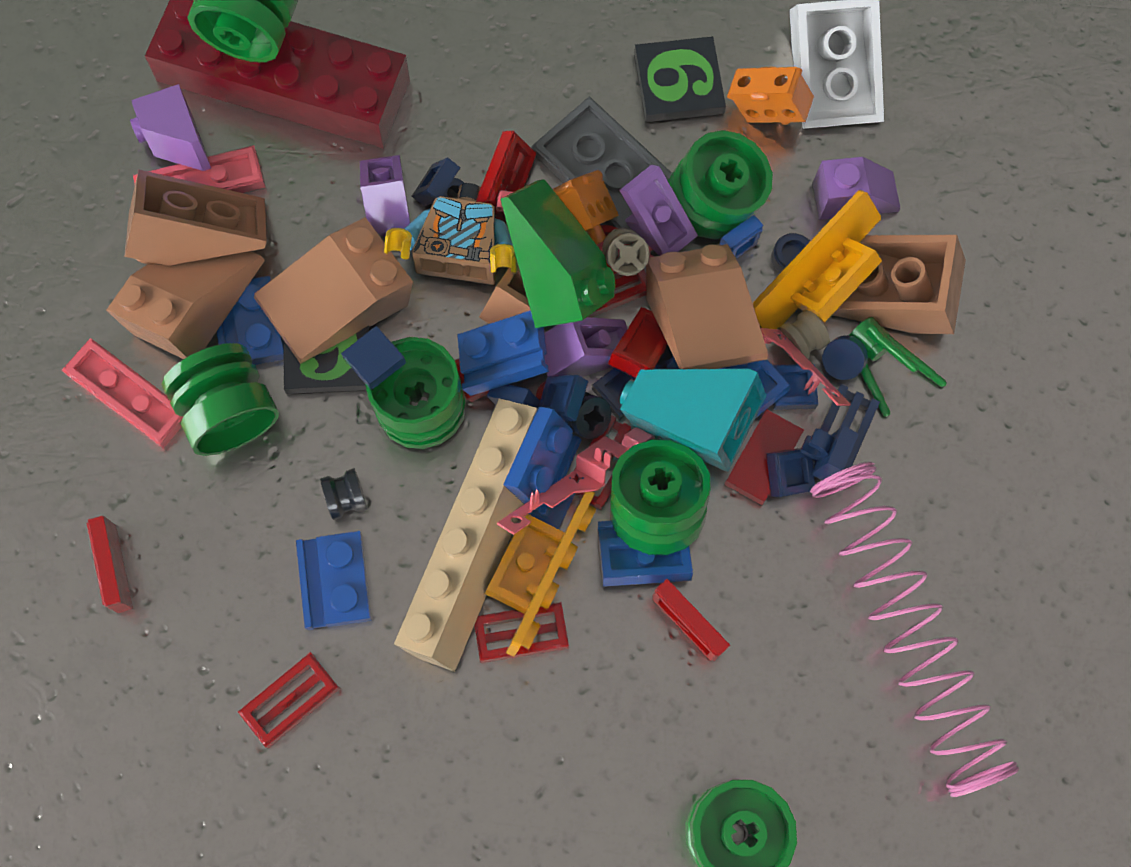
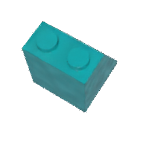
[620,369,767,472]

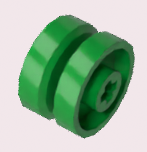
[187,0,298,62]
[668,130,773,239]
[610,440,711,555]
[685,780,797,867]

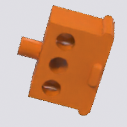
[727,66,814,125]
[553,170,619,245]

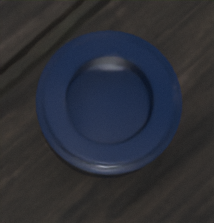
[771,233,810,273]
[822,335,868,380]

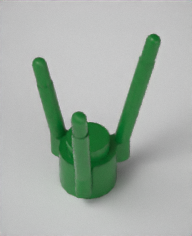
[849,317,947,417]

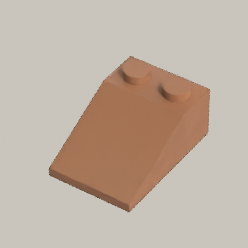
[124,169,267,266]
[254,217,413,364]
[832,235,966,334]
[646,244,768,369]
[106,251,265,359]

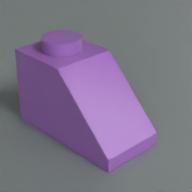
[130,84,211,171]
[360,155,410,237]
[812,157,901,220]
[544,317,628,377]

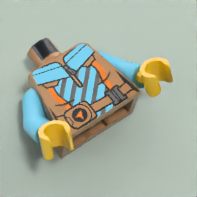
[384,183,517,285]

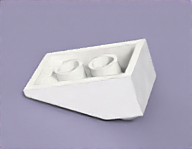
[790,0,884,129]

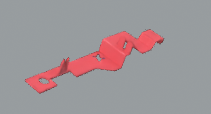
[760,328,851,406]
[497,427,655,535]

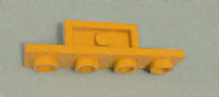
[753,190,882,329]
[485,491,596,657]

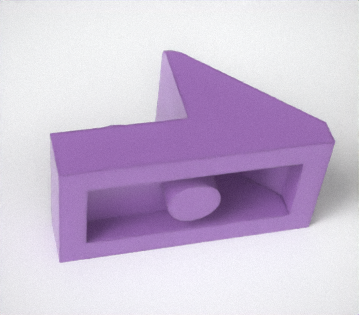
[620,165,698,256]

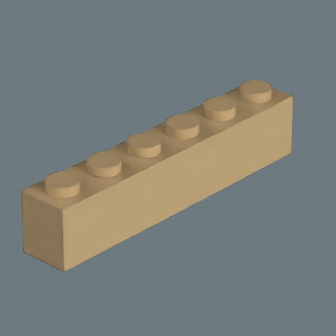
[394,398,537,672]

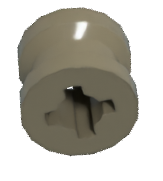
[602,228,650,276]
[777,310,830,359]

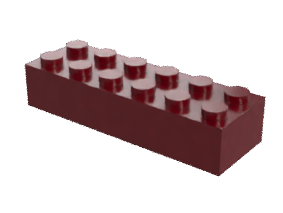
[145,0,410,149]

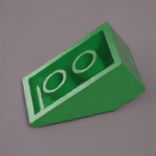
[500,179,615,328]

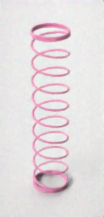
[810,462,1019,797]

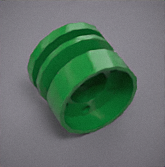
[365,337,466,449]
[161,343,279,456]

